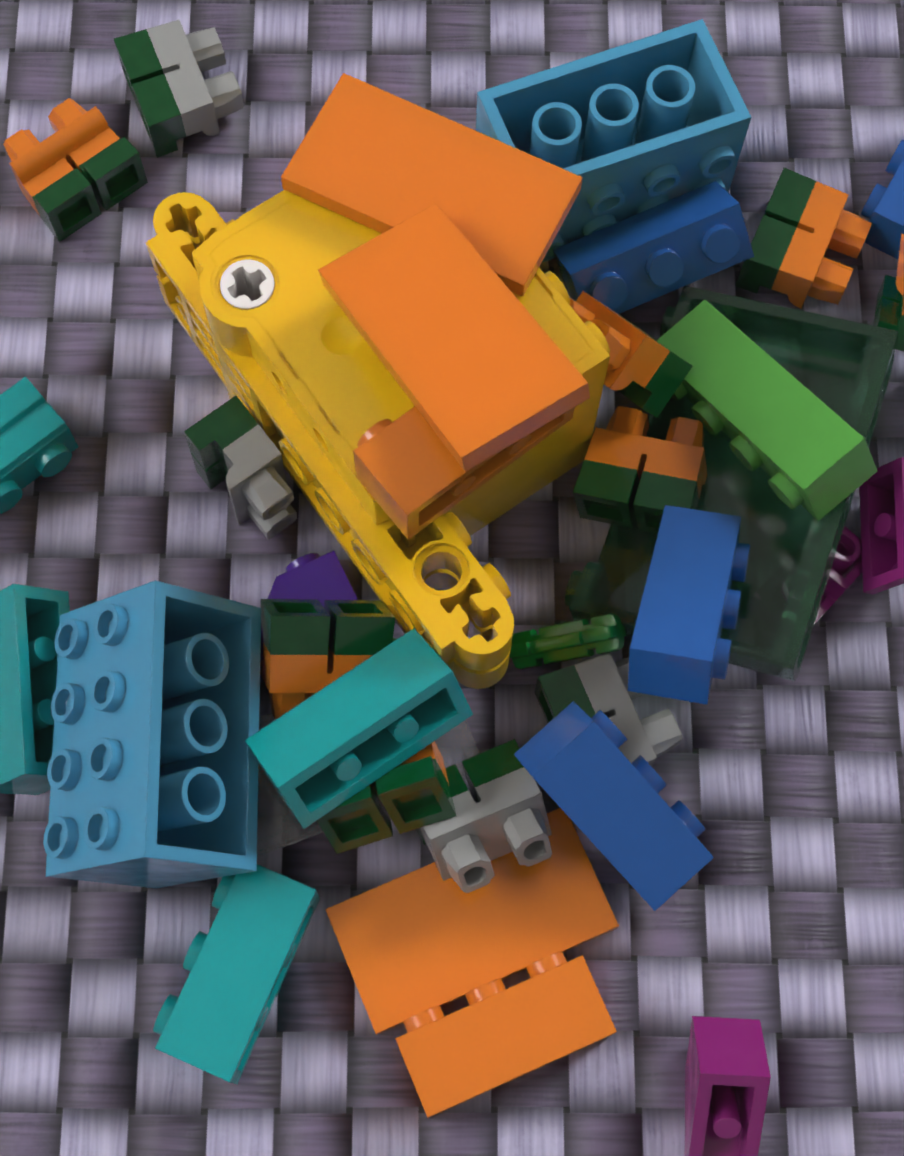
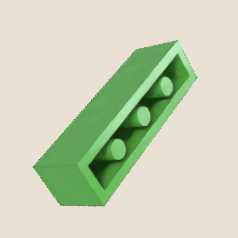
[657,300,877,521]

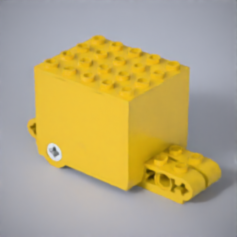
[145,190,610,689]

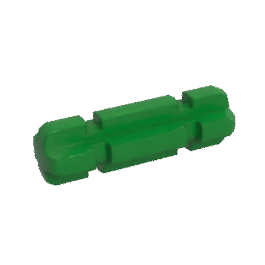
[509,613,627,670]

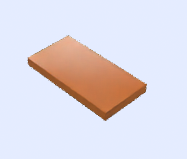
[281,73,583,297]
[318,203,590,472]
[325,808,619,1035]

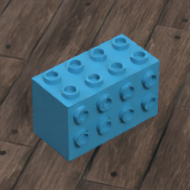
[476,19,752,262]
[43,580,261,888]

